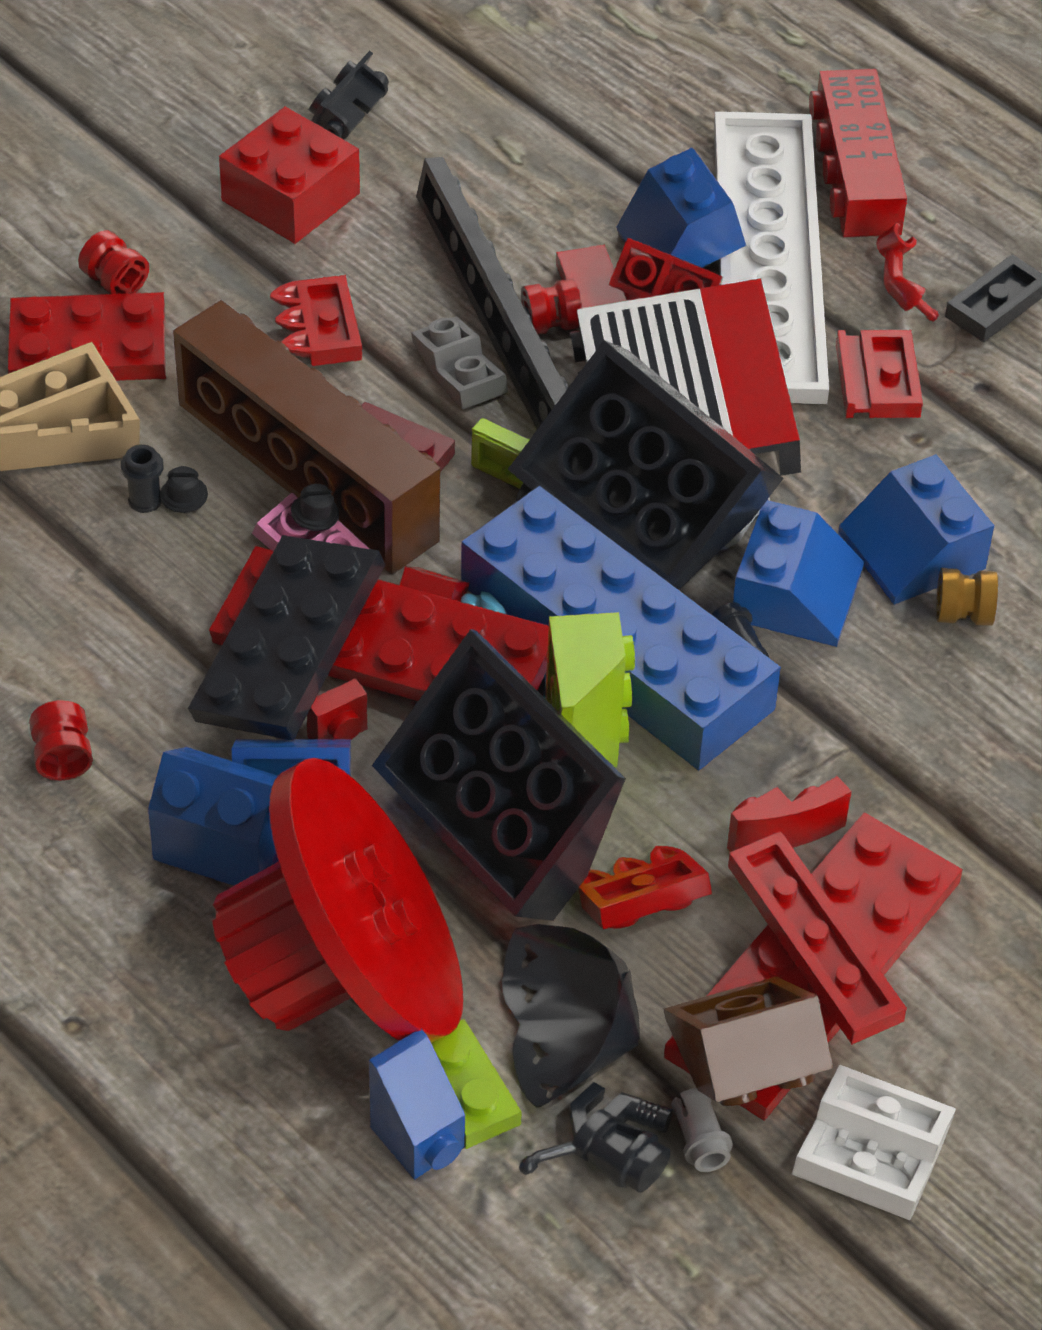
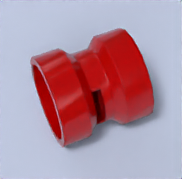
[78,230,149,294]
[521,278,582,335]
[29,700,93,781]

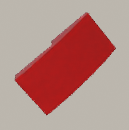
[608,237,723,298]
[727,776,852,852]

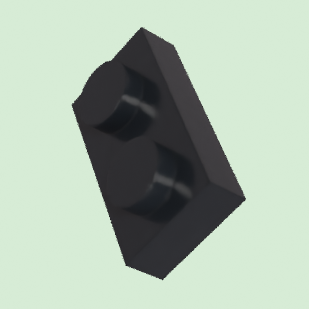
[945,254,1042,343]

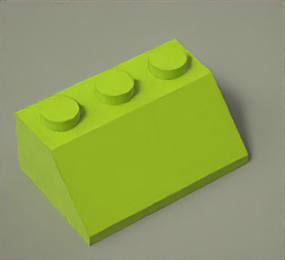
[545,612,635,768]

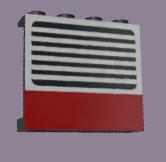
[570,278,801,476]

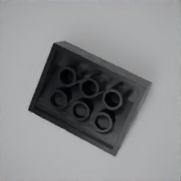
[508,340,784,590]
[372,629,626,921]

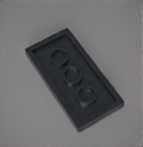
[188,535,385,741]

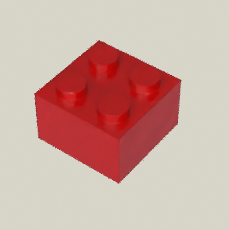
[219,106,360,244]

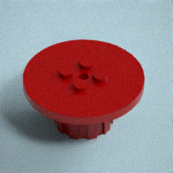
[212,758,464,1043]

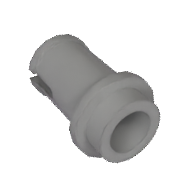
[671,1088,733,1172]

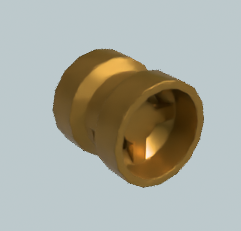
[936,568,998,626]

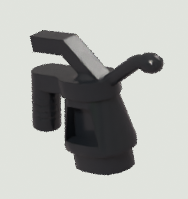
[519,1082,673,1193]

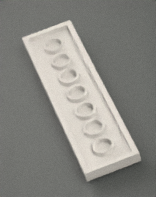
[714,112,829,404]

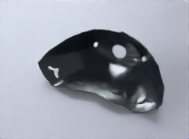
[502,924,640,1108]

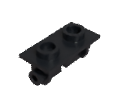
[308,50,389,140]

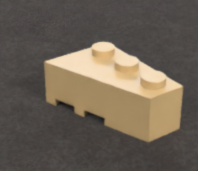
[0,342,140,471]

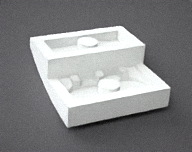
[792,1065,956,1220]

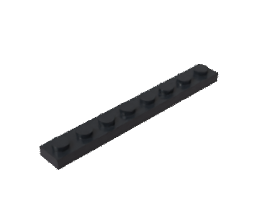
[416,157,568,429]

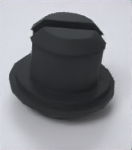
[160,466,208,513]
[291,484,339,531]

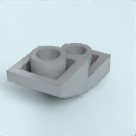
[411,316,508,409]

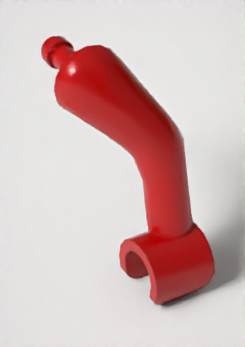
[876,223,939,322]

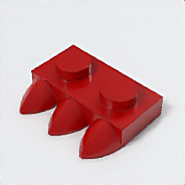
[270,275,362,366]
[578,845,712,930]

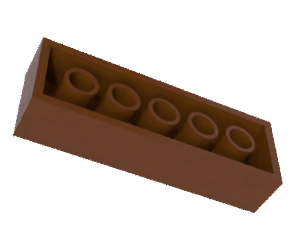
[173,300,440,575]

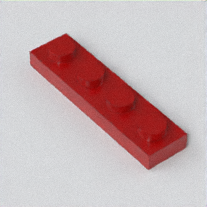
[728,831,907,1045]

